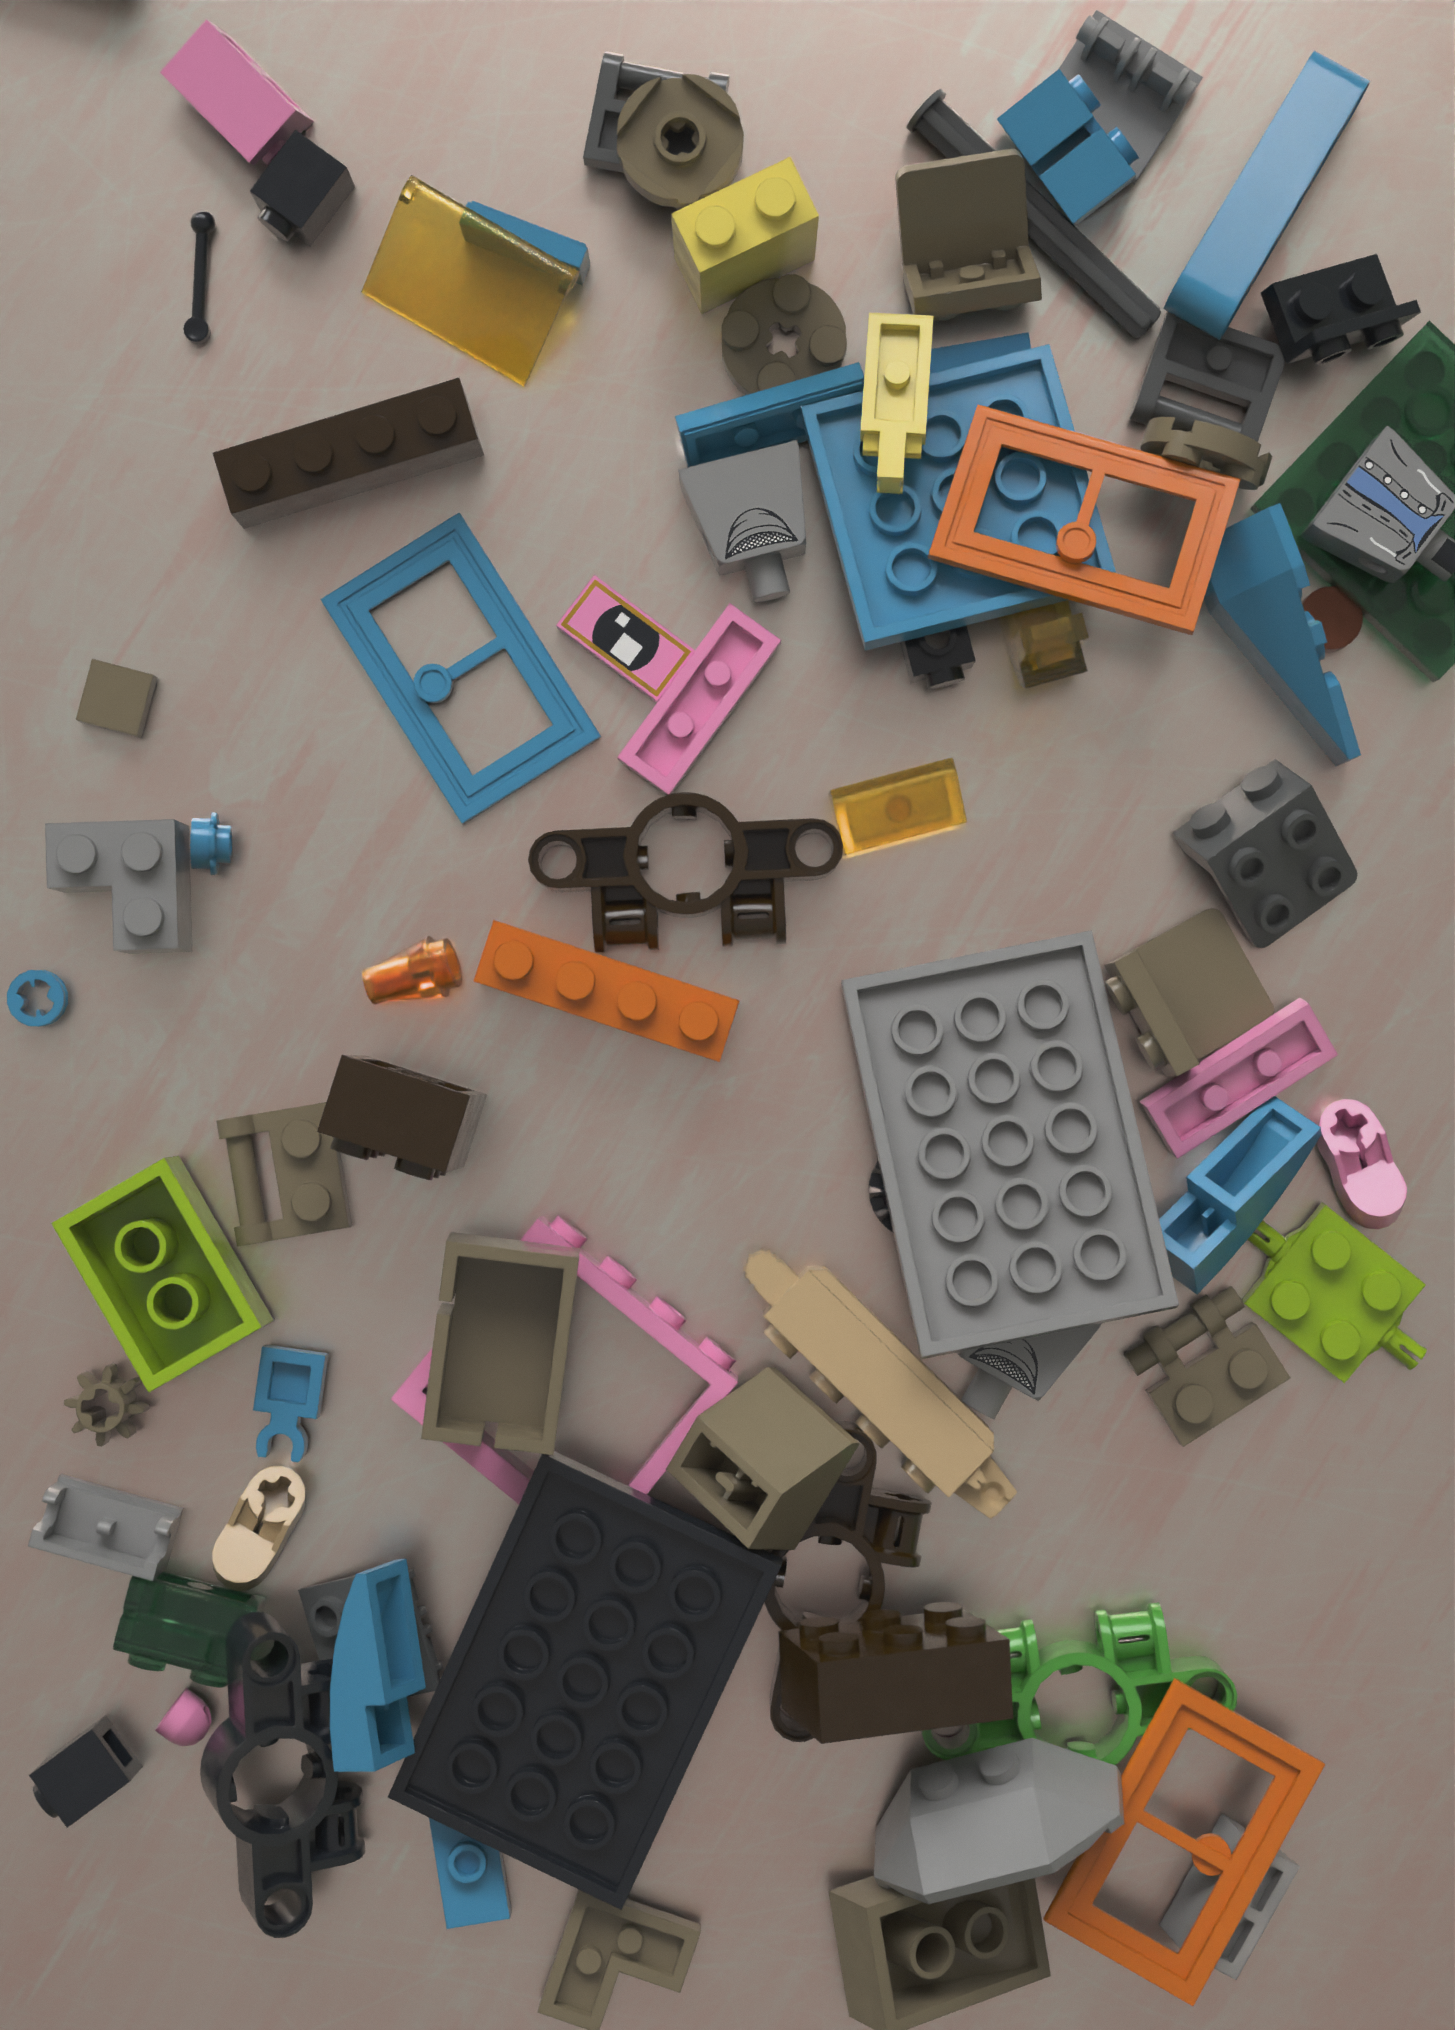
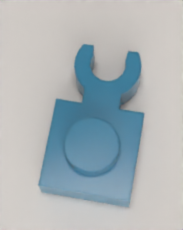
[253,1345,329,1462]

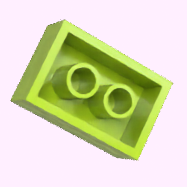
[51,1156,274,1393]

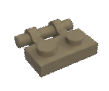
[1124,1286,1291,1447]

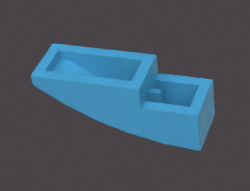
[1159,1096,1322,1295]
[330,1559,426,1772]

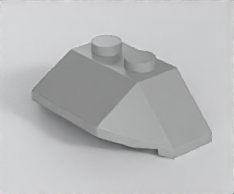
[874,1738,1124,1904]

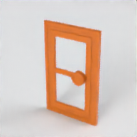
[928,404,1241,635]
[1043,1678,1325,2006]

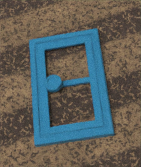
[320,513,601,824]

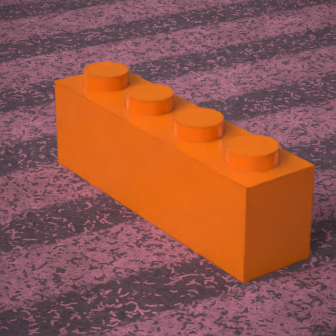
[473,920,740,1062]

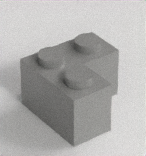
[45,819,192,954]

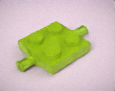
[1242,1202,1427,1383]

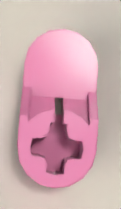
[1317,1099,1407,1229]

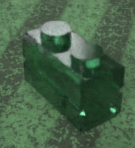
[113,1571,266,1688]

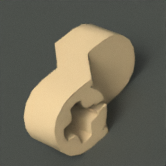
[212,1466,305,1591]

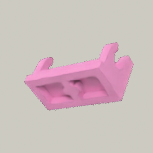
[160,19,314,165]

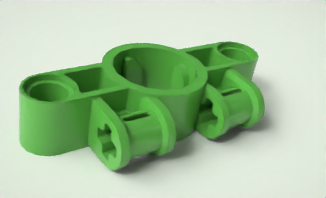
[921,1602,1237,1765]

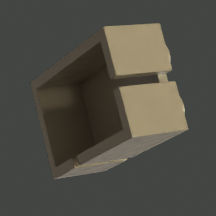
[421,1232,580,1455]

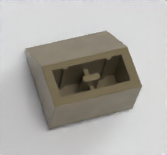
[666,1367,860,1550]

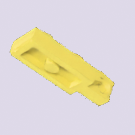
[860,312,934,494]

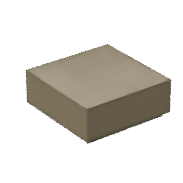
[76,659,158,738]

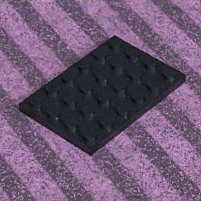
[388,1451,783,1910]

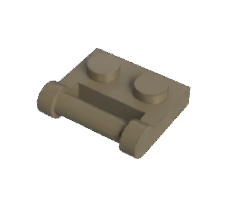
[216,1102,352,1246]

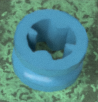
[7,970,68,1026]

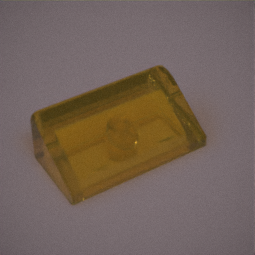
[828,758,967,855]

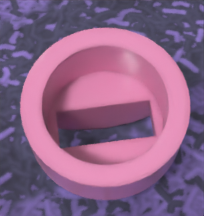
[155,1688,211,1746]

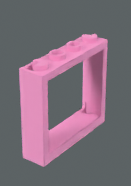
[391,1216,738,1504]

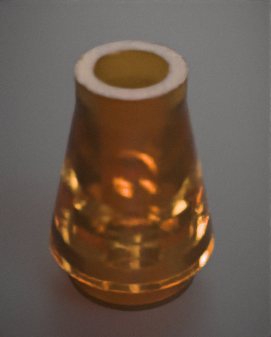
[362,936,462,1005]

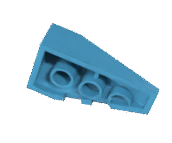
[1204,503,1361,766]

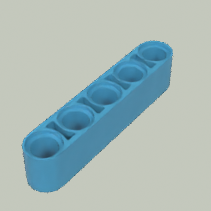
[1164,51,1370,340]

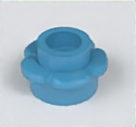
[190,812,232,875]

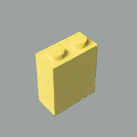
[671,157,819,314]

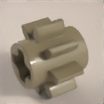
[64,1363,150,1447]

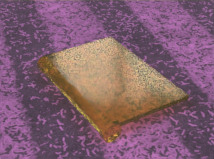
[361,175,580,386]

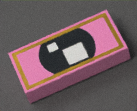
[556,575,695,703]

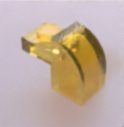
[998,600,1089,689]

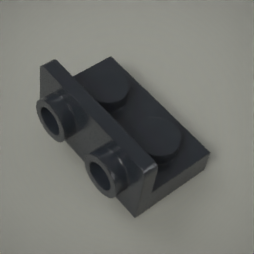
[1261,254,1421,365]

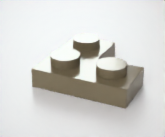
[537,1889,701,2030]

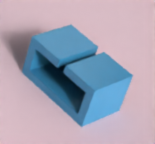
[997,69,1139,227]

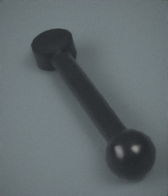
[183,210,215,344]

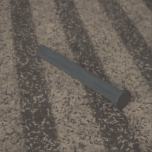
[906,89,1161,338]

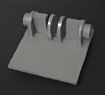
[1059,10,1203,185]

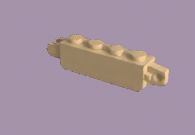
[743,1248,1017,1519]

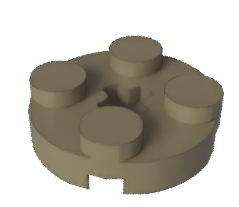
[617,74,744,210]
[722,274,847,395]
[1140,417,1272,490]

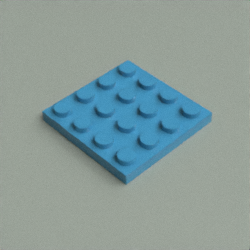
[801,344,1116,651]

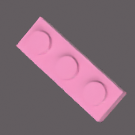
[617,603,781,795]
[1139,998,1338,1159]

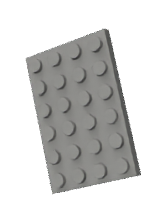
[841,930,1179,1359]

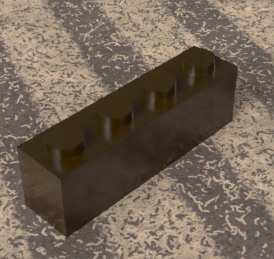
[213,378,484,529]

